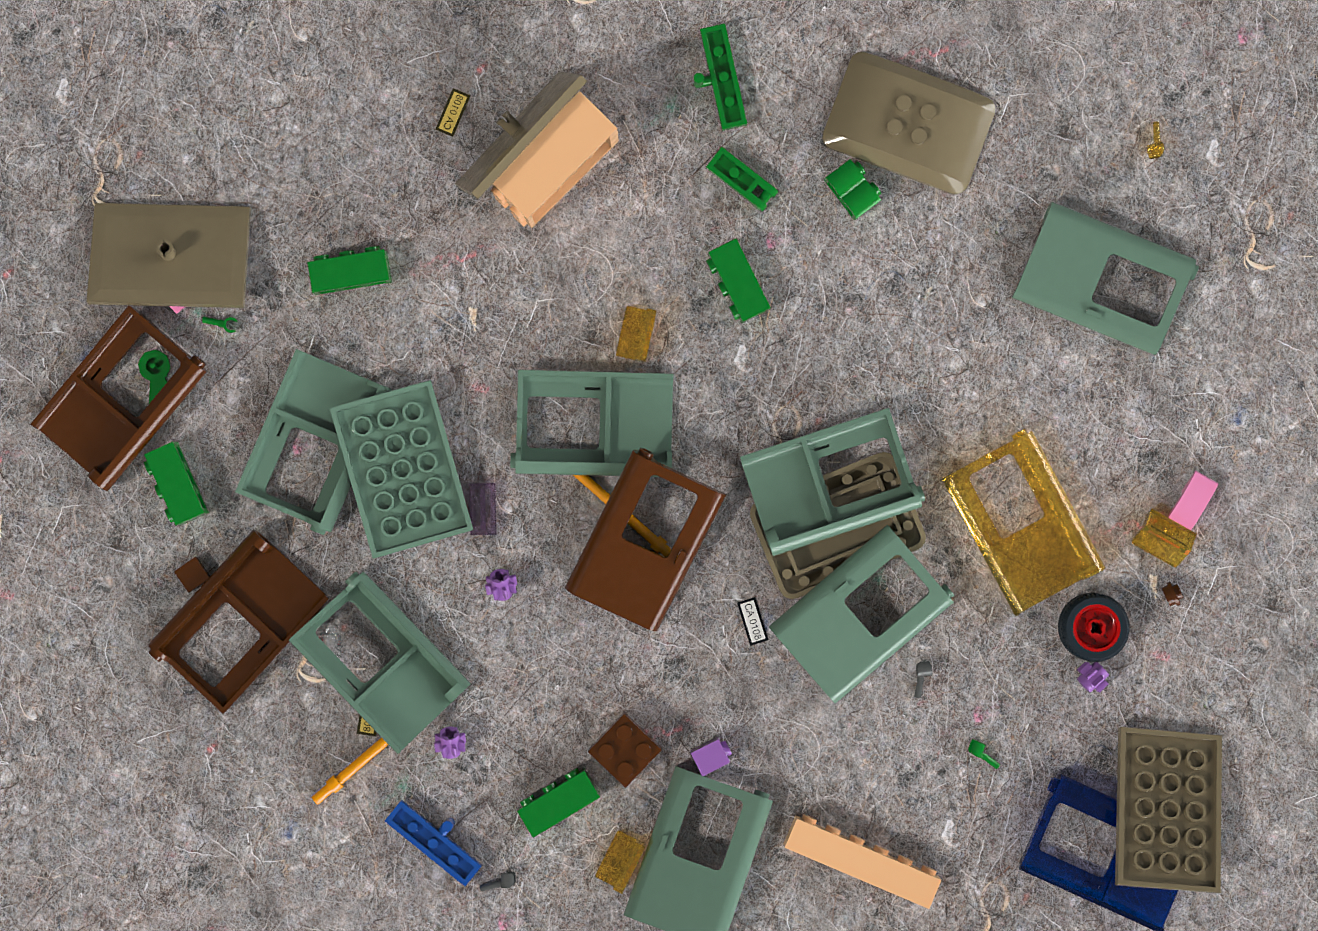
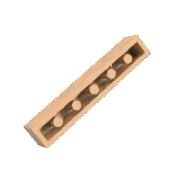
[783,814,941,909]

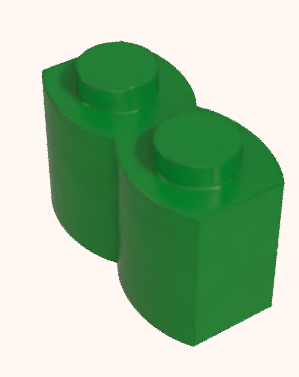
[824,159,881,221]

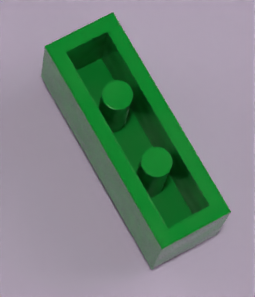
[706,239,771,324]
[307,246,392,295]
[144,442,209,526]
[517,768,601,838]

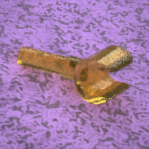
[1147,122,1164,159]

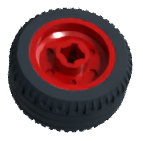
[1058,593,1130,662]

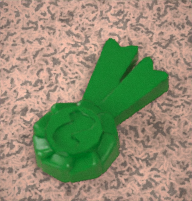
[138,350,171,404]

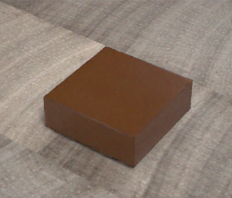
[174,557,210,593]

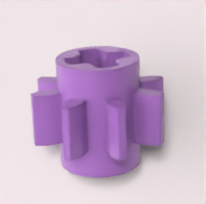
[485,569,518,601]
[1077,662,1109,693]
[434,726,466,759]

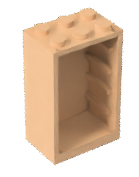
[491,91,619,228]

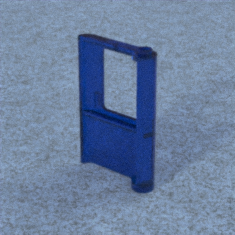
[1019,774,1178,931]

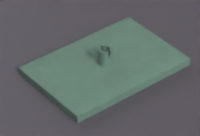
[330,380,473,559]

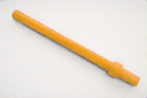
[573,475,678,561]
[311,738,388,805]

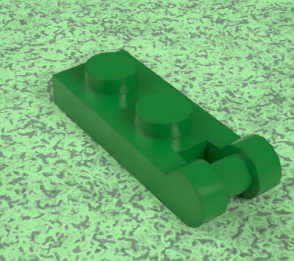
[706,147,778,212]

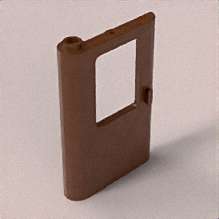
[30,305,207,491]
[565,447,727,631]
[148,529,329,714]

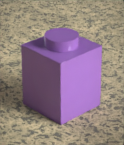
[690,737,732,777]

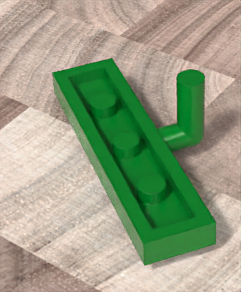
[693,24,747,131]

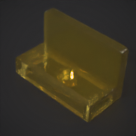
[616,306,657,363]
[1132,508,1197,567]
[595,830,646,894]

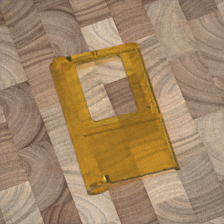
[942,428,1106,617]

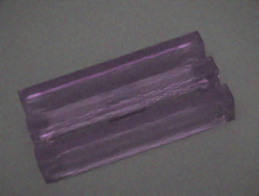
[469,483,497,535]

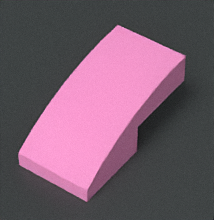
[1168,470,1218,531]

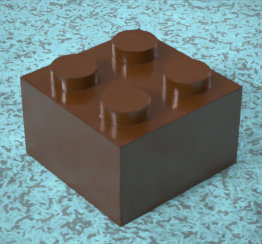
[588,711,662,788]

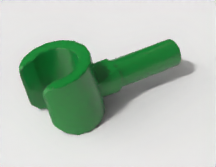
[202,316,238,333]
[968,739,1000,769]

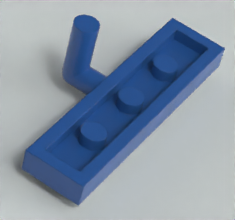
[385,800,482,886]

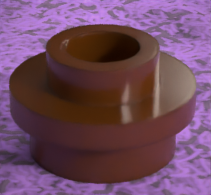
[1162,581,1184,607]

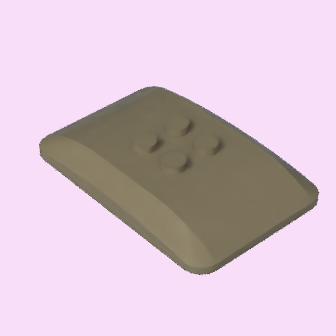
[822,52,996,195]
[750,452,926,599]

